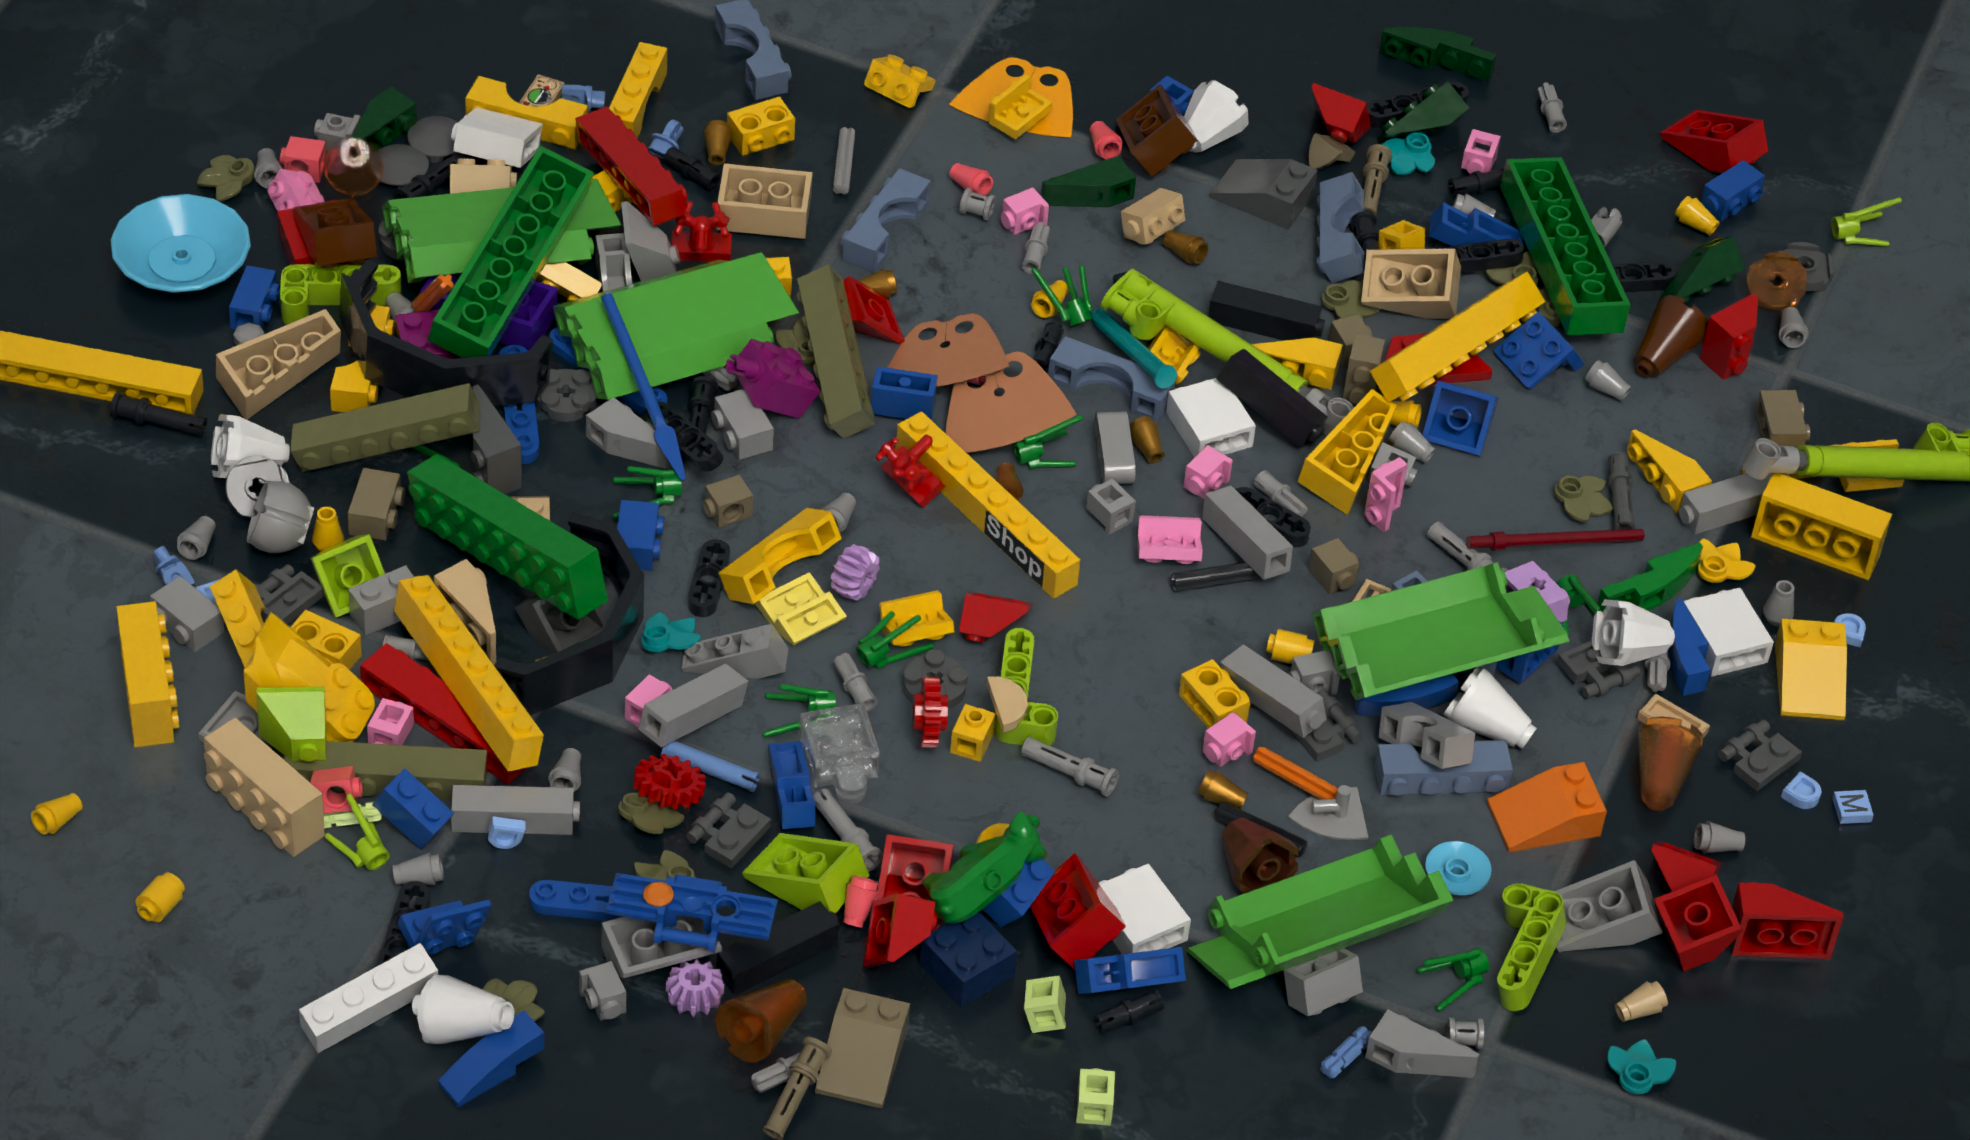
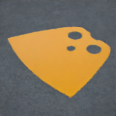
[949,57,1073,138]

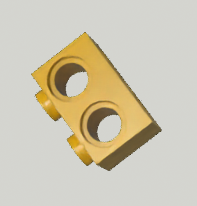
[727,97,795,156]
[291,609,362,670]
[1178,659,1250,729]

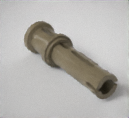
[1362,144,1392,216]
[763,1037,832,1140]

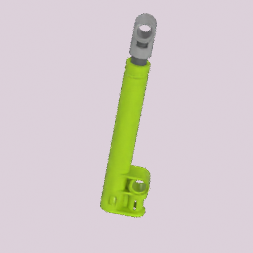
[1100,268,1354,436]
[1742,423,1970,482]

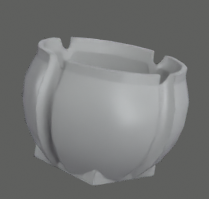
[246,480,315,553]

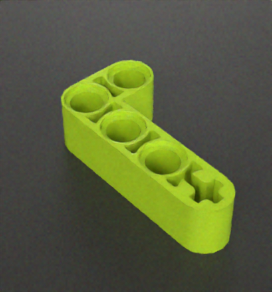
[280,264,401,325]
[995,628,1058,745]
[1497,883,1566,1011]

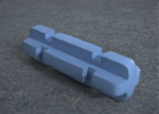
[1320,1026,1372,1079]

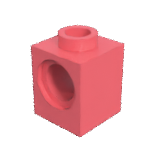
[280,136,327,183]
[310,766,363,814]

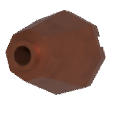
[1222,817,1298,893]

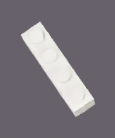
[299,943,438,1053]

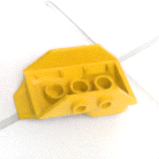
[243,612,375,742]

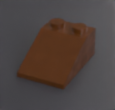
[1115,84,1198,176]
[293,198,377,269]

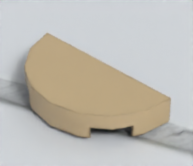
[986,677,1028,733]

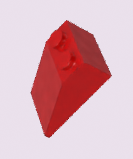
[1660,110,1768,173]
[876,834,954,933]
[1030,853,1126,970]
[1730,882,1844,959]

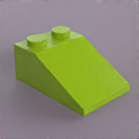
[742,833,870,913]

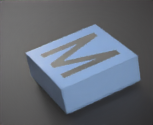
[1832,790,1873,824]

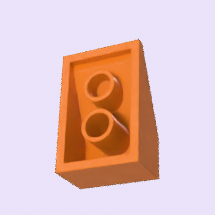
[1487,762,1607,853]

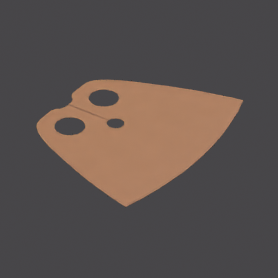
[887,313,1009,387]
[946,352,1077,453]

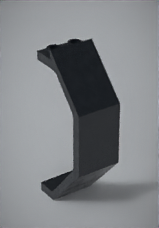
[339,259,553,406]
[494,512,644,716]

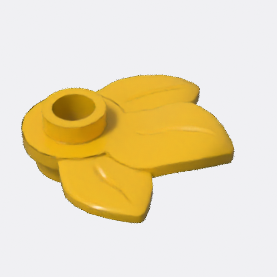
[1697,539,1756,583]

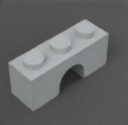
[1379,702,1475,769]

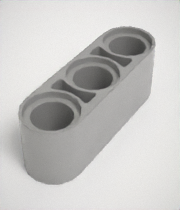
[1094,411,1136,484]

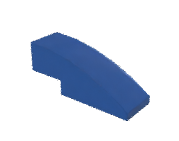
[1429,202,1523,246]
[1668,599,1711,696]
[1354,674,1459,716]
[768,741,815,829]
[1074,947,1186,994]
[438,1010,544,1107]

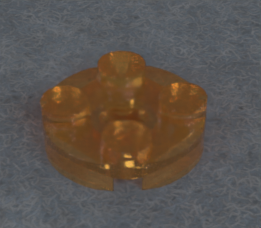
[1747,251,1808,310]

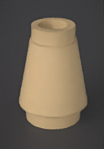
[1614,981,1668,1022]

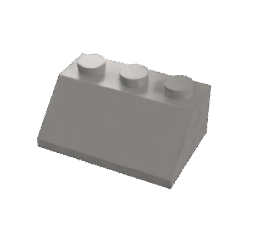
[601,915,722,978]

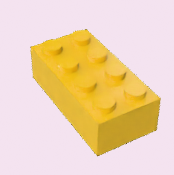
[1751,473,1892,581]
[116,601,179,748]

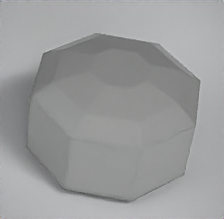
[233,322,264,346]

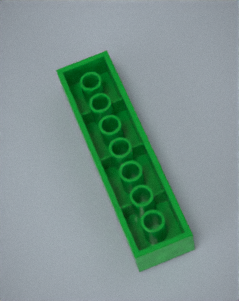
[428,145,594,358]
[1500,157,1631,336]
[407,454,608,620]

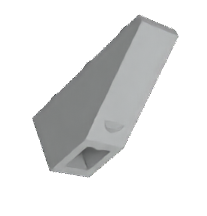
[586,397,673,470]
[681,624,789,679]
[1365,1010,1480,1078]

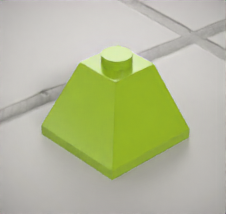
[311,534,385,618]
[256,686,327,762]

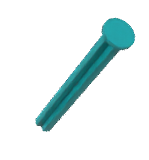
[1091,307,1177,388]

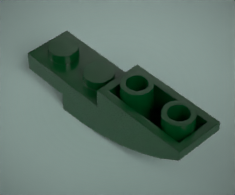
[1379,27,1497,82]

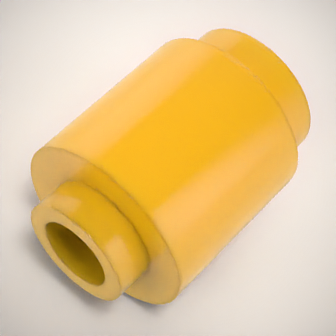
[1266,629,1315,664]
[135,872,185,922]

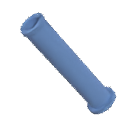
[661,741,761,792]

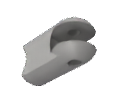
[1591,207,1622,248]

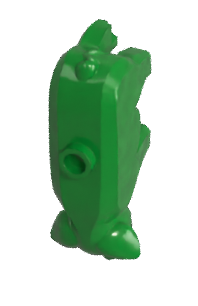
[922,812,1047,924]

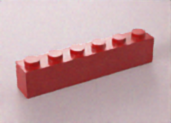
[575,107,688,226]
[360,643,528,785]

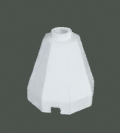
[1184,80,1248,153]
[211,414,290,478]
[1592,599,1675,666]

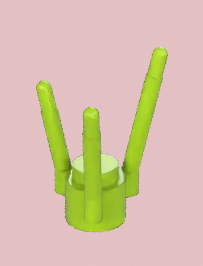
[1831,197,1902,247]
[325,794,390,870]

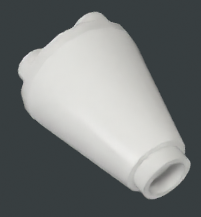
[1443,667,1537,749]
[412,974,514,1044]

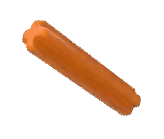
[411,274,454,313]
[1253,747,1338,799]

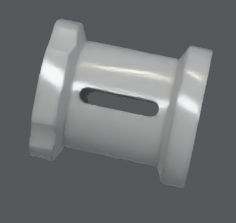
[959,188,996,221]
[1446,1018,1484,1049]

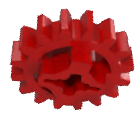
[912,677,948,748]
[633,754,706,810]

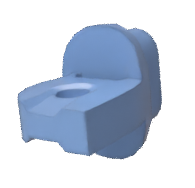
[562,85,605,112]
[648,119,684,159]
[152,546,195,586]

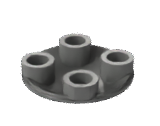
[407,116,458,163]
[369,144,429,187]

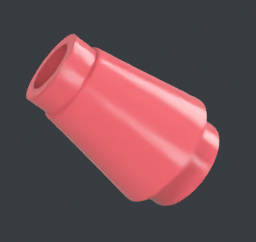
[1089,121,1122,160]
[949,163,993,196]
[843,875,879,928]

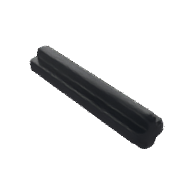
[1170,562,1261,592]
[1215,802,1308,857]

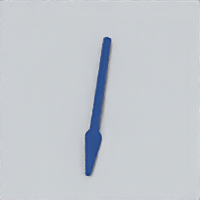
[601,293,686,482]

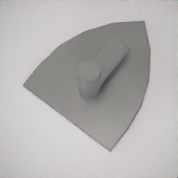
[1288,785,1369,840]

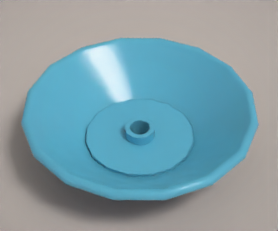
[110,194,251,293]

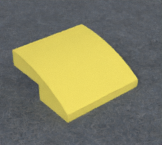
[755,572,847,646]

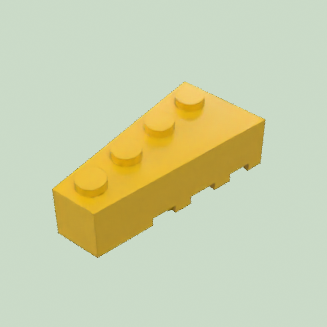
[1297,389,1397,515]

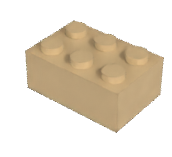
[716,164,813,239]

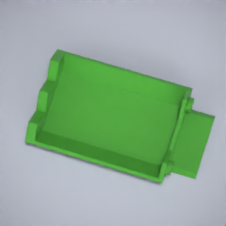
[382,179,621,283]
[553,252,799,400]
[1312,562,1569,700]
[1186,834,1453,989]

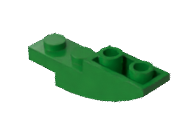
[1598,542,1703,612]

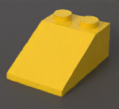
[1775,618,1847,720]

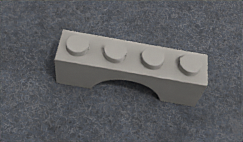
[595,233,632,292]

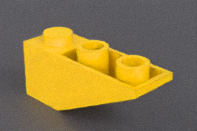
[1251,337,1343,390]
[1626,429,1712,513]

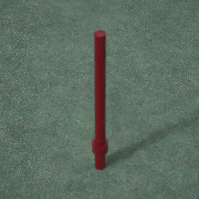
[1466,529,1645,551]

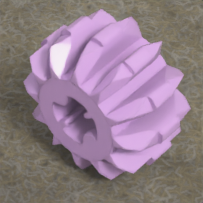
[831,544,880,601]
[666,958,724,1017]

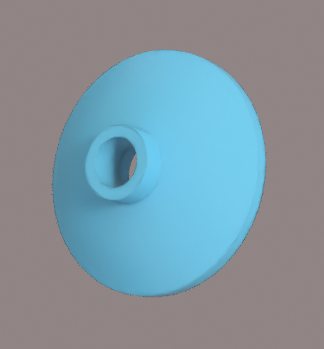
[1425,841,1492,895]

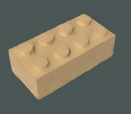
[204,718,325,857]

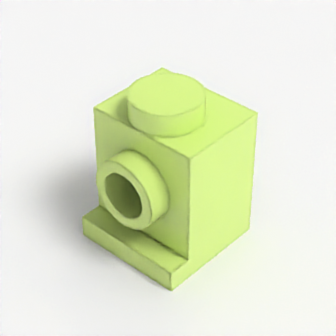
[1024,976,1066,1033]
[1076,1068,1115,1126]

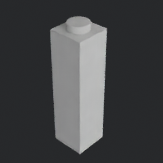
[1679,473,1790,535]
[1202,486,1293,580]
[1220,644,1327,738]
[638,663,749,747]
[451,785,580,835]

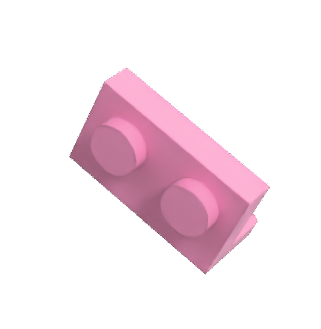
[267,168,325,211]
[1364,457,1408,533]
[1137,515,1203,564]

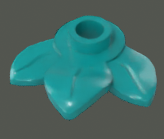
[1381,132,1435,175]
[641,612,702,653]
[1607,1039,1676,1094]

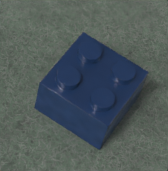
[919,912,1017,1007]

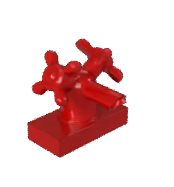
[671,201,732,262]
[875,434,945,508]

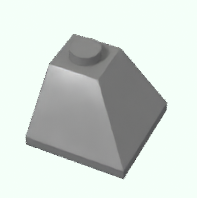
[621,201,680,281]

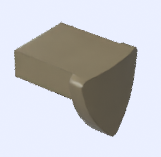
[1309,133,1356,170]

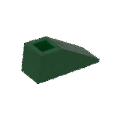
[1377,81,1469,142]
[349,87,417,167]
[1041,155,1136,207]
[1659,236,1745,303]

